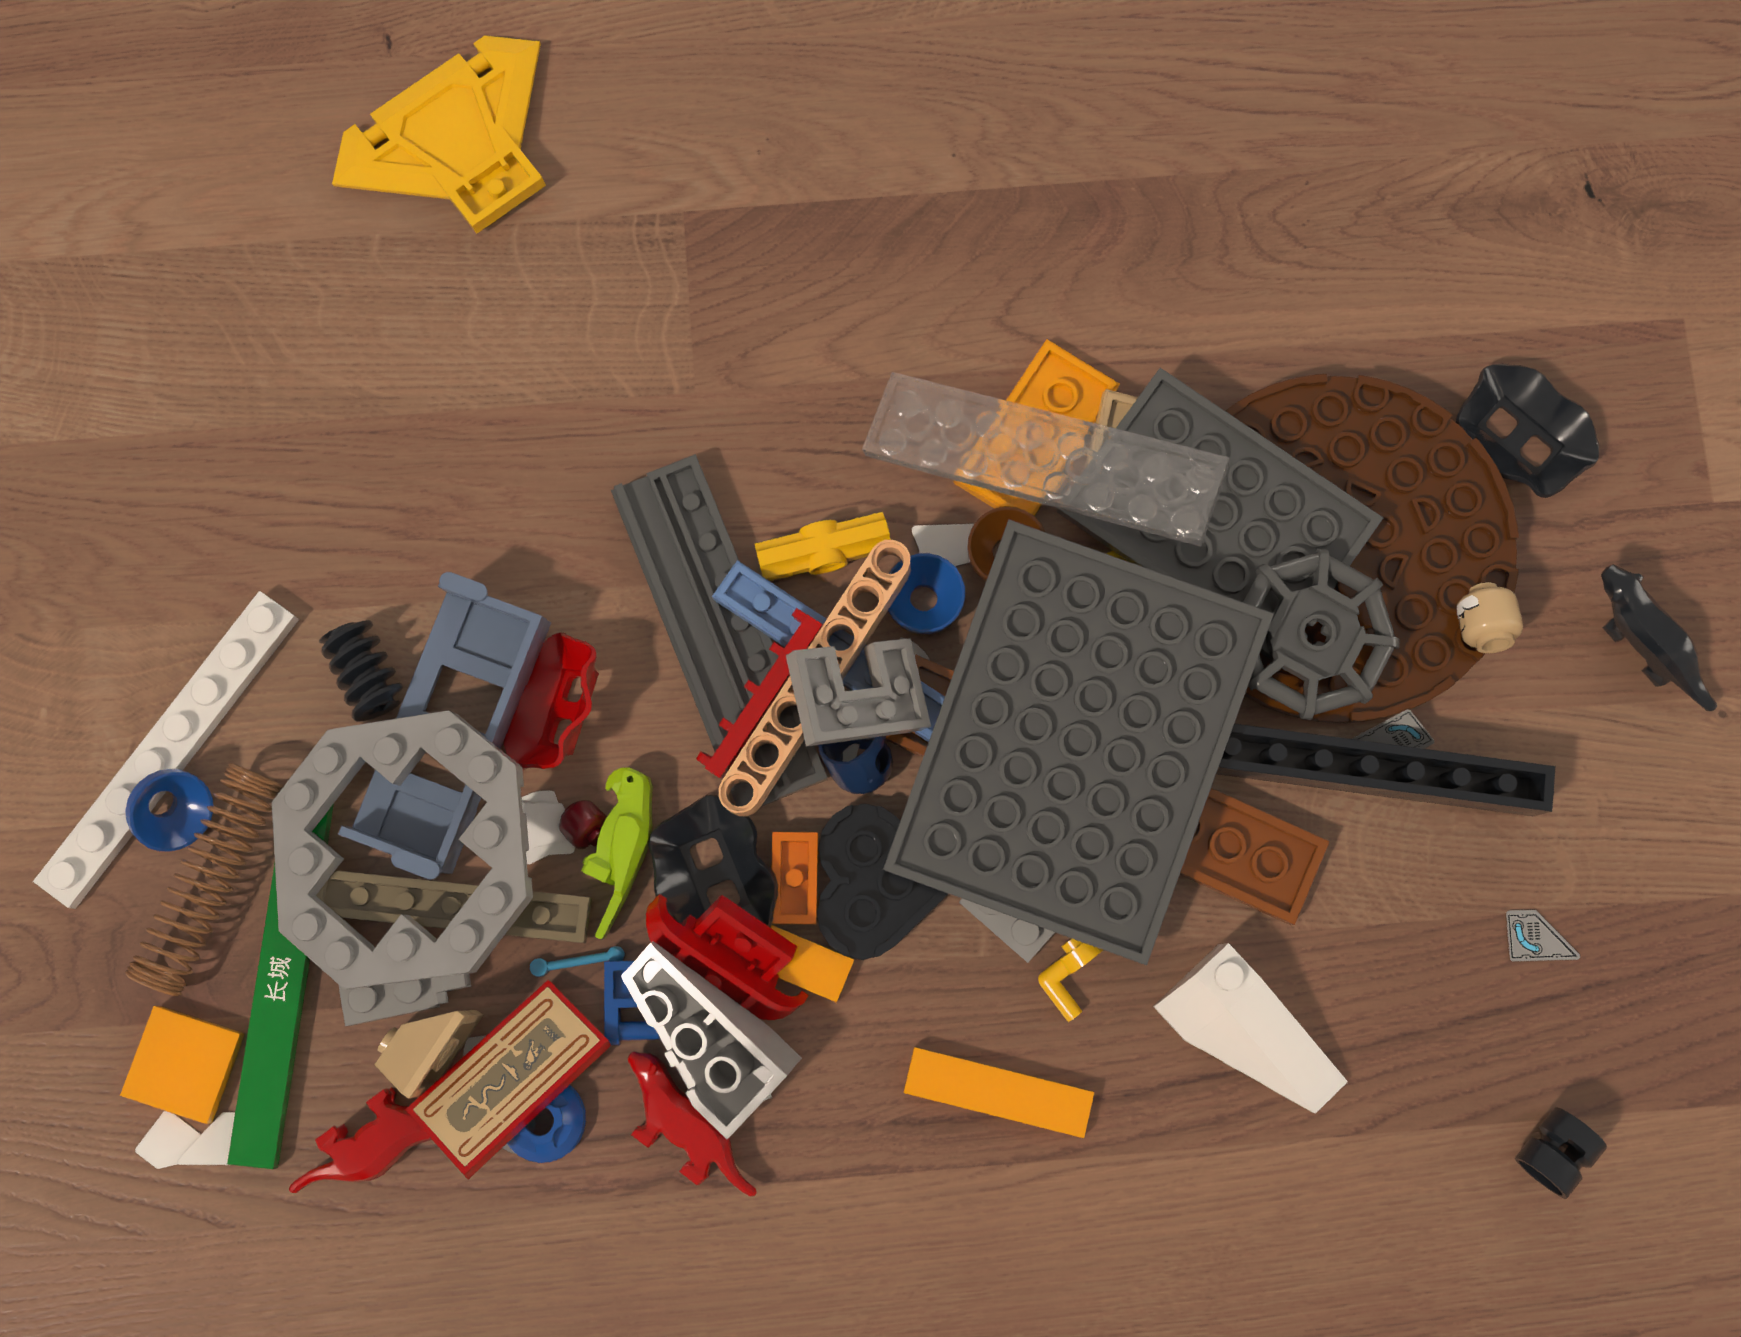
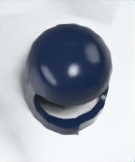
[818,736,894,794]

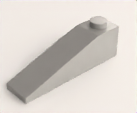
[621,941,802,1139]

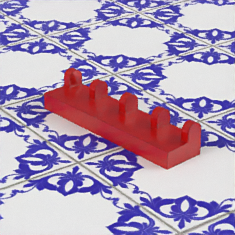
[696,608,823,779]

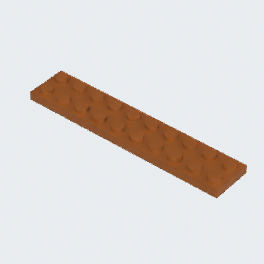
[885,654,1330,925]

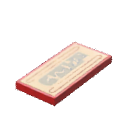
[405,979,611,1180]

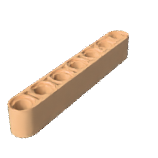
[719,540,911,816]

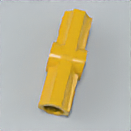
[754,512,891,581]

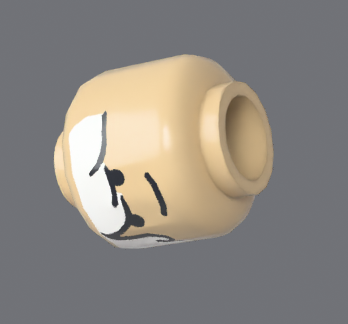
[1457,582,1523,653]

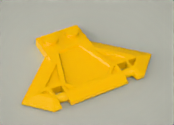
[332,36,546,234]

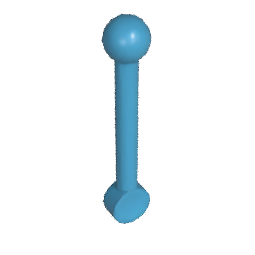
[530,946,625,977]

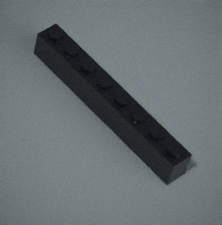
[1216,723,1556,817]

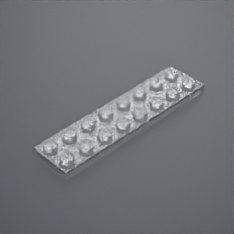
[862,372,1230,547]

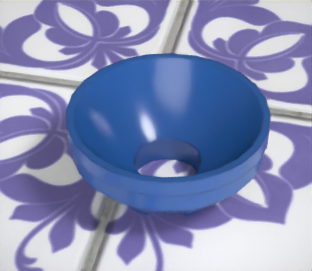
[888,553,965,634]
[125,769,213,852]
[507,1085,586,1163]

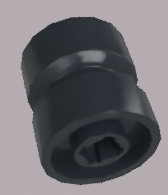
[1515,1107,1607,1199]

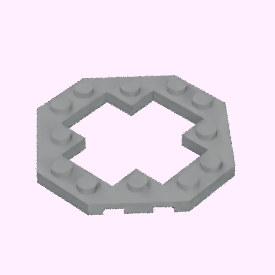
[272,710,533,989]

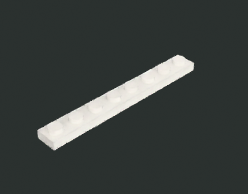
[33,591,299,909]

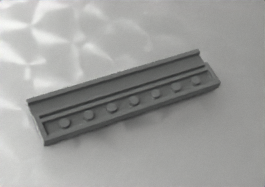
[611,454,828,807]

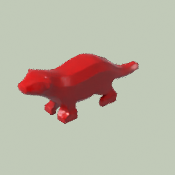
[628,1051,757,1197]
[289,1087,432,1193]

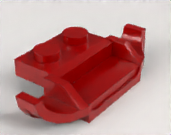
[646,894,809,1020]

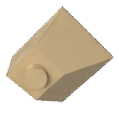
[375,1010,483,1099]

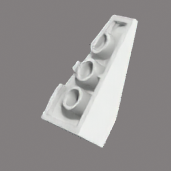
[1153,943,1348,1113]

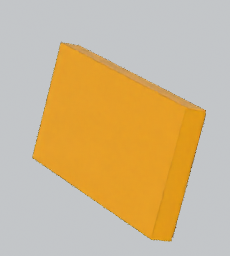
[953,339,1120,516]

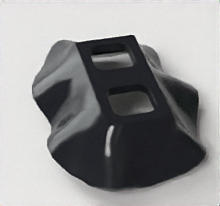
[1456,363,1599,498]
[648,794,778,928]

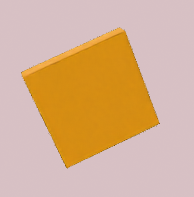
[120,1006,245,1124]

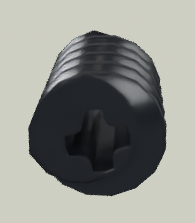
[319,620,403,722]

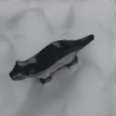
[1601,564,1717,712]

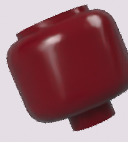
[559,800,607,849]

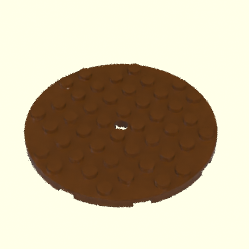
[1226,374,1519,723]

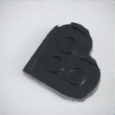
[817,803,948,960]

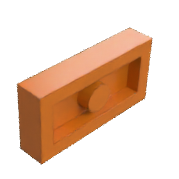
[772,832,818,925]

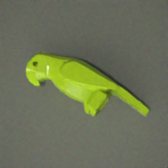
[581,767,653,939]

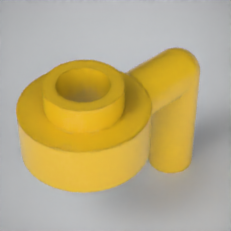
[1038,938,1103,1022]

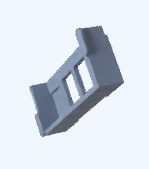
[338,572,551,879]

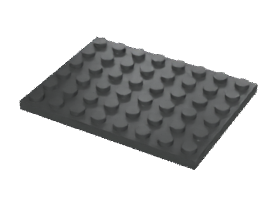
[883,520,1274,965]

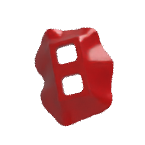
[504,632,599,771]

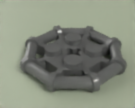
[1243,549,1400,720]

